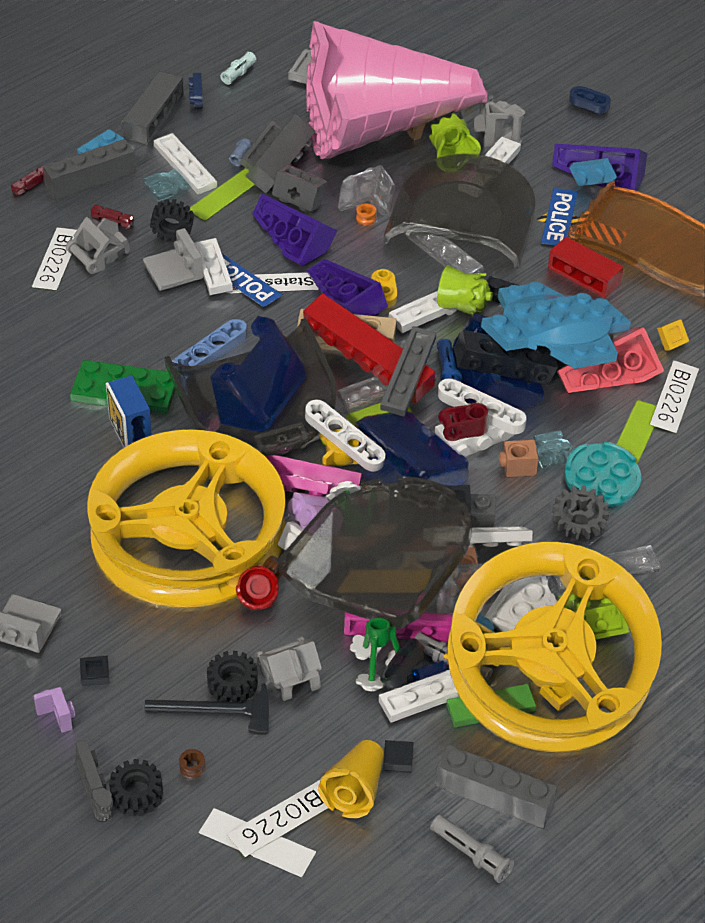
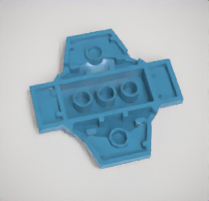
[481,282,631,369]

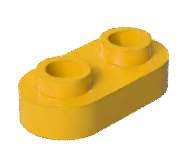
[371,269,397,308]

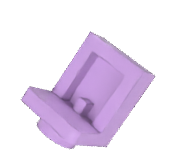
[33,687,75,733]

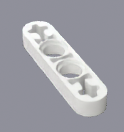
[438,379,526,434]
[305,400,385,472]

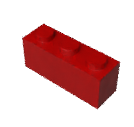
[548,237,624,299]

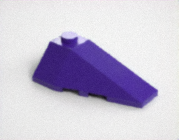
[552,143,647,194]
[252,194,338,266]
[306,259,388,316]

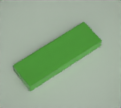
[446,684,536,728]

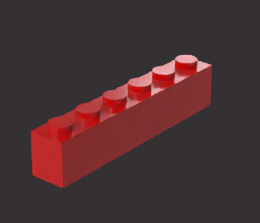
[303,293,435,404]

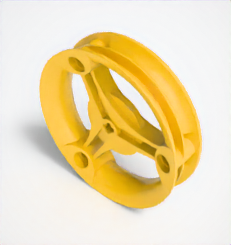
[87,430,285,608]
[447,542,662,753]

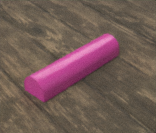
[344,606,453,642]

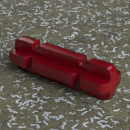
[11,165,44,196]
[91,204,134,229]

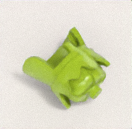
[429,113,481,171]
[437,265,493,316]

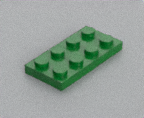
[70,360,179,415]

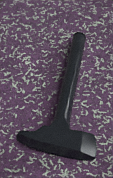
[145,683,269,733]

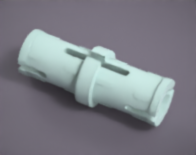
[220,52,256,85]

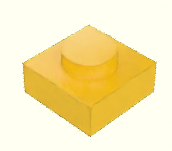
[657,319,689,351]

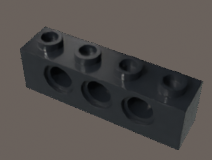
[454,330,558,385]

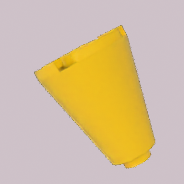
[318,740,384,818]

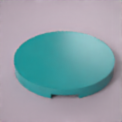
[564,441,642,507]

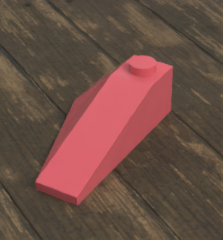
[557,327,664,393]

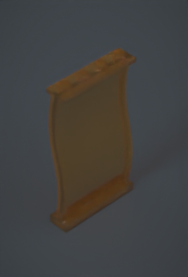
[568,181,705,297]

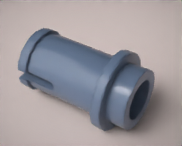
[229,138,252,166]

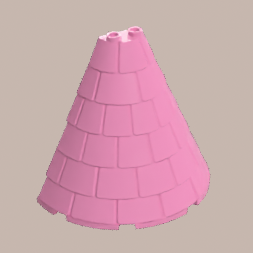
[306,21,488,159]

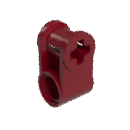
[438,403,488,441]

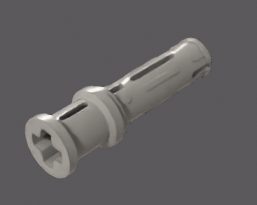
[430,814,514,883]

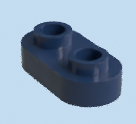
[189,73,203,108]
[569,86,611,114]

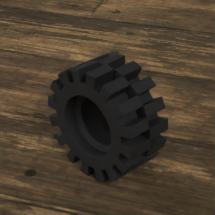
[150,199,194,242]
[207,650,258,702]
[109,759,163,816]

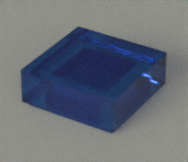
[411,660,446,680]

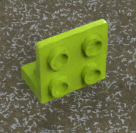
[558,593,629,640]

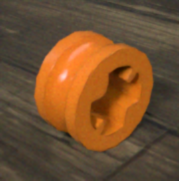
[356,203,377,225]

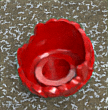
[236,566,279,610]

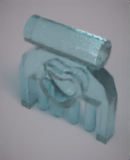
[143,169,189,202]
[533,431,574,469]

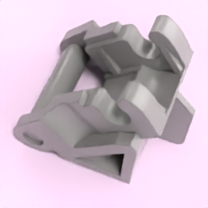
[474,95,525,147]
[66,217,130,274]
[255,637,322,701]

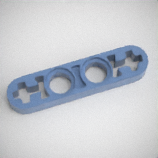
[172,319,247,380]

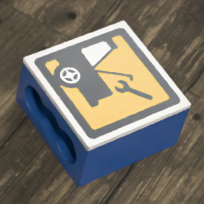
[106,375,152,448]

